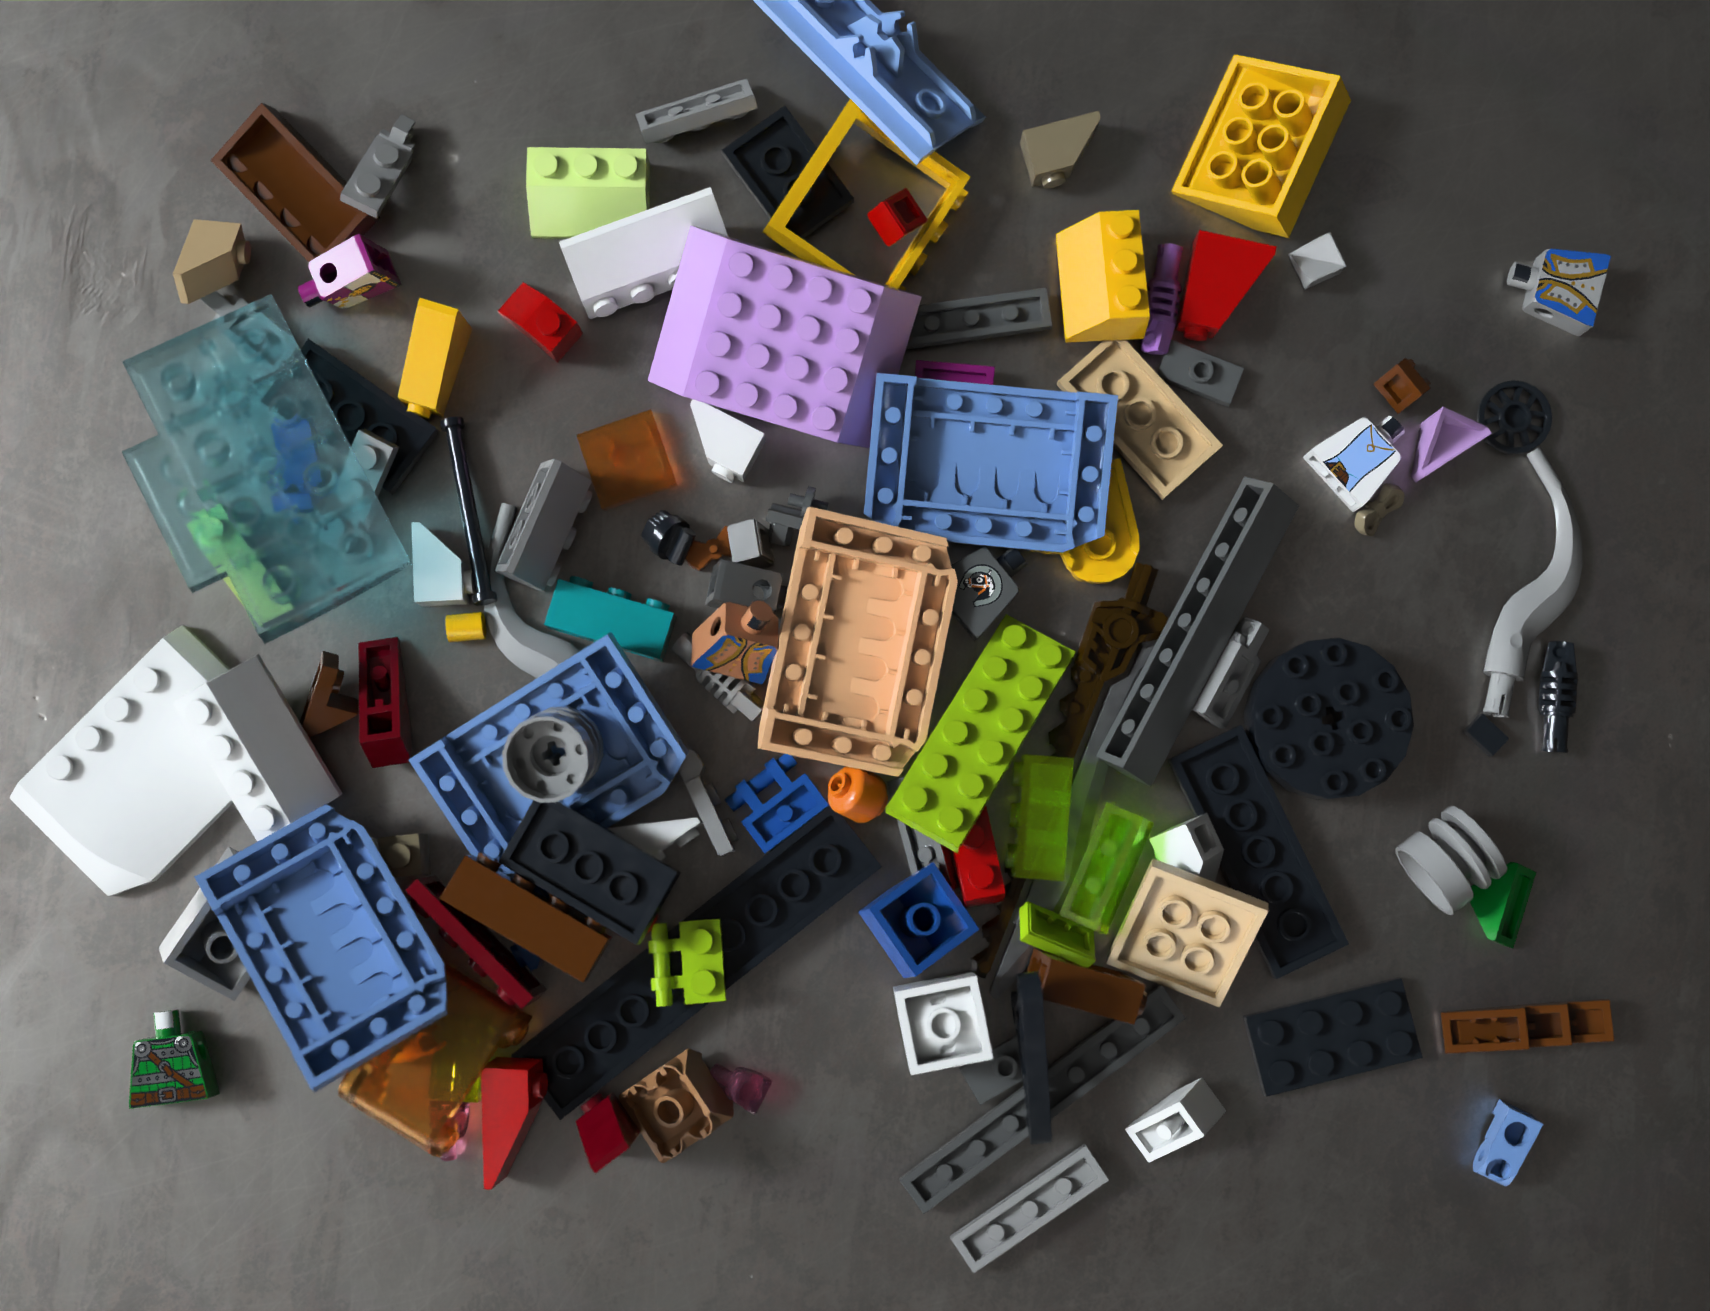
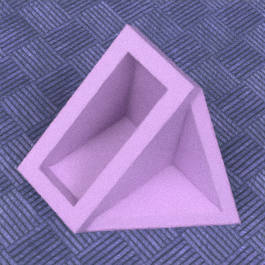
[1411,407,1492,483]

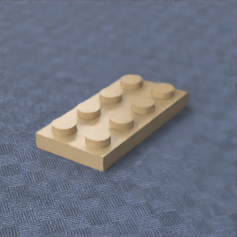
[1056,340,1223,500]

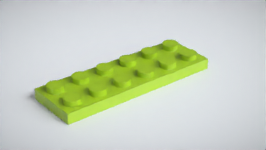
[885,614,1076,853]

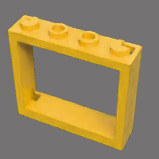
[762,99,971,291]

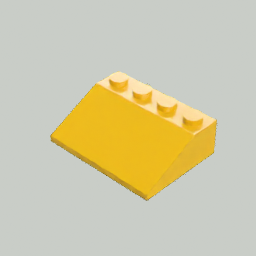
[1172,54,1351,238]

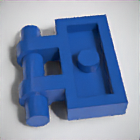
[724,754,829,854]

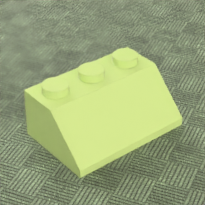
[526,147,650,239]

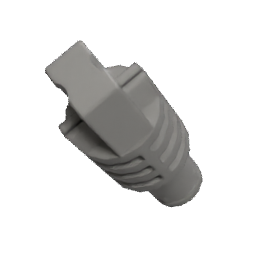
[671,632,764,721]

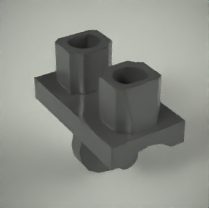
[766,486,829,546]

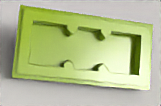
[1019,901,1096,968]

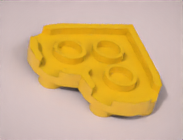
[1030,458,1140,584]

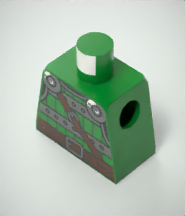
[129,1009,220,1109]

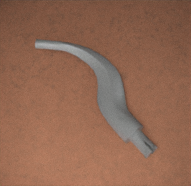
[1482,447,1583,718]
[484,503,579,678]

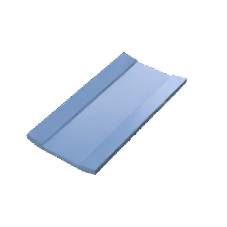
[753,0,986,165]

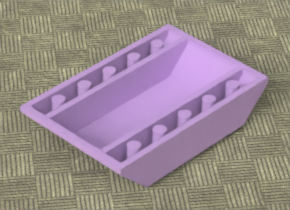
[648,226,922,448]

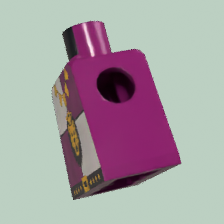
[298,234,402,309]

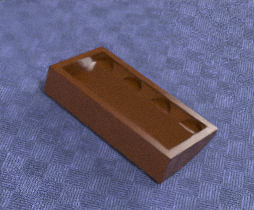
[210,103,381,262]

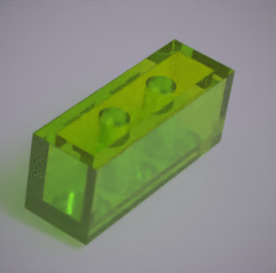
[1005,754,1074,881]
[1059,802,1154,935]

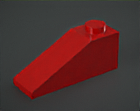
[481,1057,548,1190]

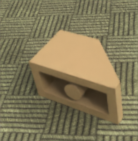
[173,219,251,304]

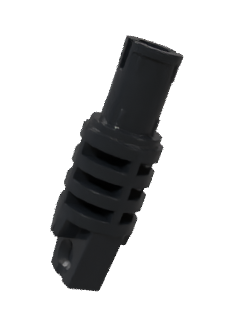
[1538,641,1578,753]

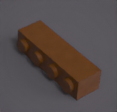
[439,852,613,983]

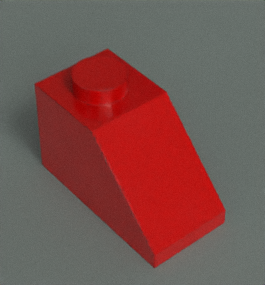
[497,282,583,363]

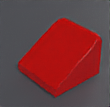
[867,188,928,246]

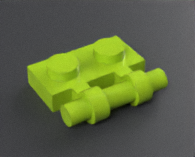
[648,918,727,1007]

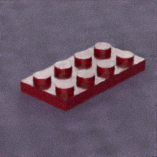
[405,875,547,1009]

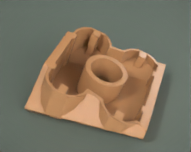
[619,1048,734,1163]

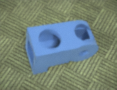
[1473,1099,1543,1186]

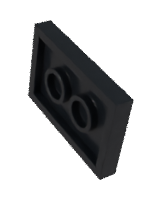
[722,106,854,239]

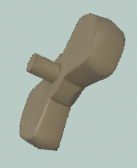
[1354,483,1405,536]

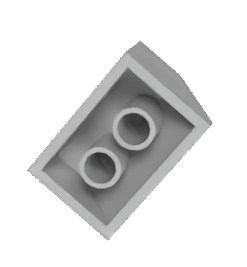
[494,458,592,591]
[159,846,251,1001]

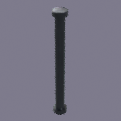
[440,416,498,606]

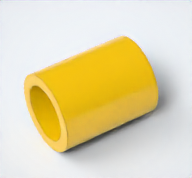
[445,612,487,643]

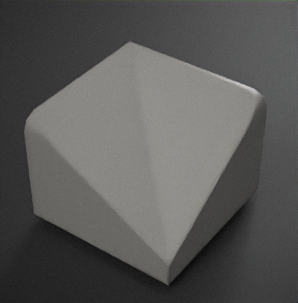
[1288,232,1346,290]
[727,519,775,569]

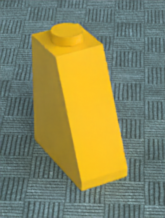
[398,298,472,419]

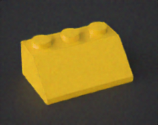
[1056,210,1150,343]

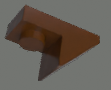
[299,651,359,738]

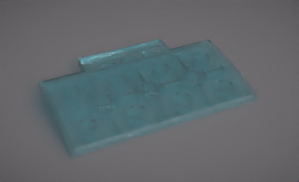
[122,294,411,644]

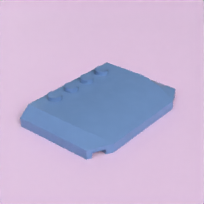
[864,373,1118,553]
[409,632,689,874]
[194,804,448,1093]

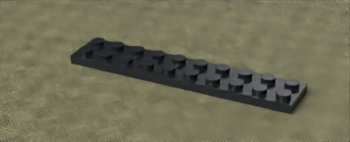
[511,805,882,1120]

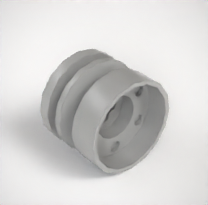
[502,706,604,803]
[1396,806,1507,915]

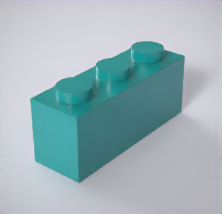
[544,576,677,662]

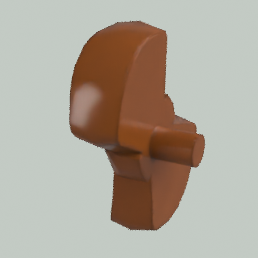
[685,526,732,571]

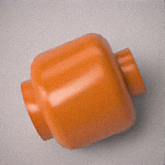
[828,766,888,823]

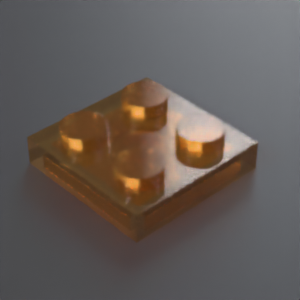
[576,409,678,511]

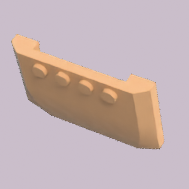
[758,507,958,777]

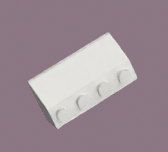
[559,187,728,320]
[173,654,343,842]

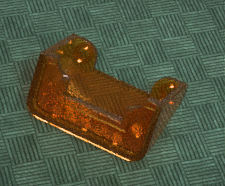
[338,958,533,1158]

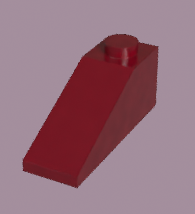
[358,637,412,768]
[575,1092,640,1174]

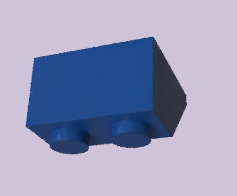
[858,862,980,978]

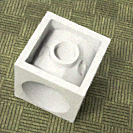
[893,971,993,1075]

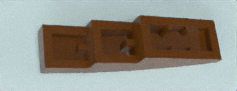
[1441,999,1614,1054]

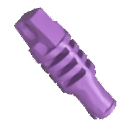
[1140,244,1183,355]

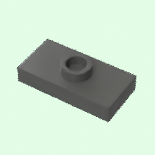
[1157,340,1244,407]
[959,1035,1050,1105]

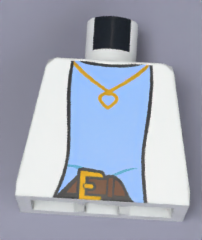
[1303,416,1405,512]

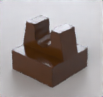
[1373,358,1431,414]

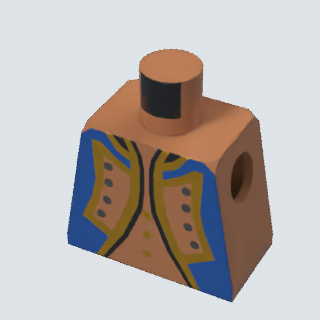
[691,601,779,684]

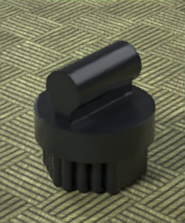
[641,510,696,566]

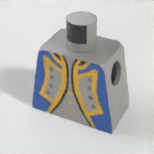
[1507,249,1611,336]

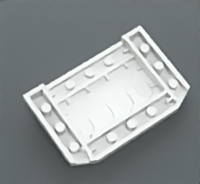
[10,625,234,896]

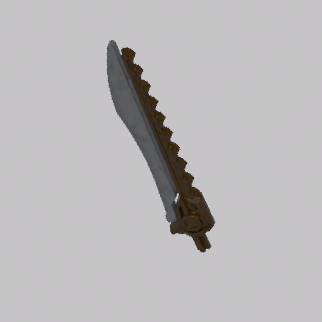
[971,562,1169,998]

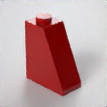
[1174,230,1277,341]

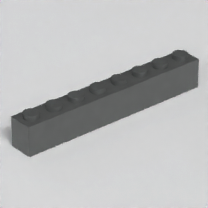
[1096,476,1299,786]

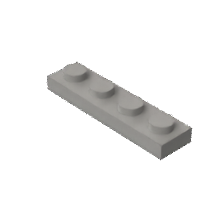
[950,1144,1109,1273]

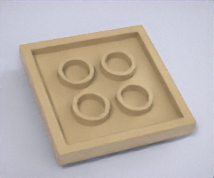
[1106,858,1268,1008]

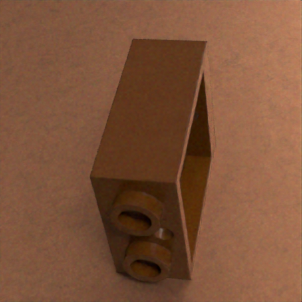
[1027,948,1147,1025]

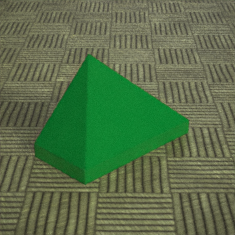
[1470,862,1537,949]

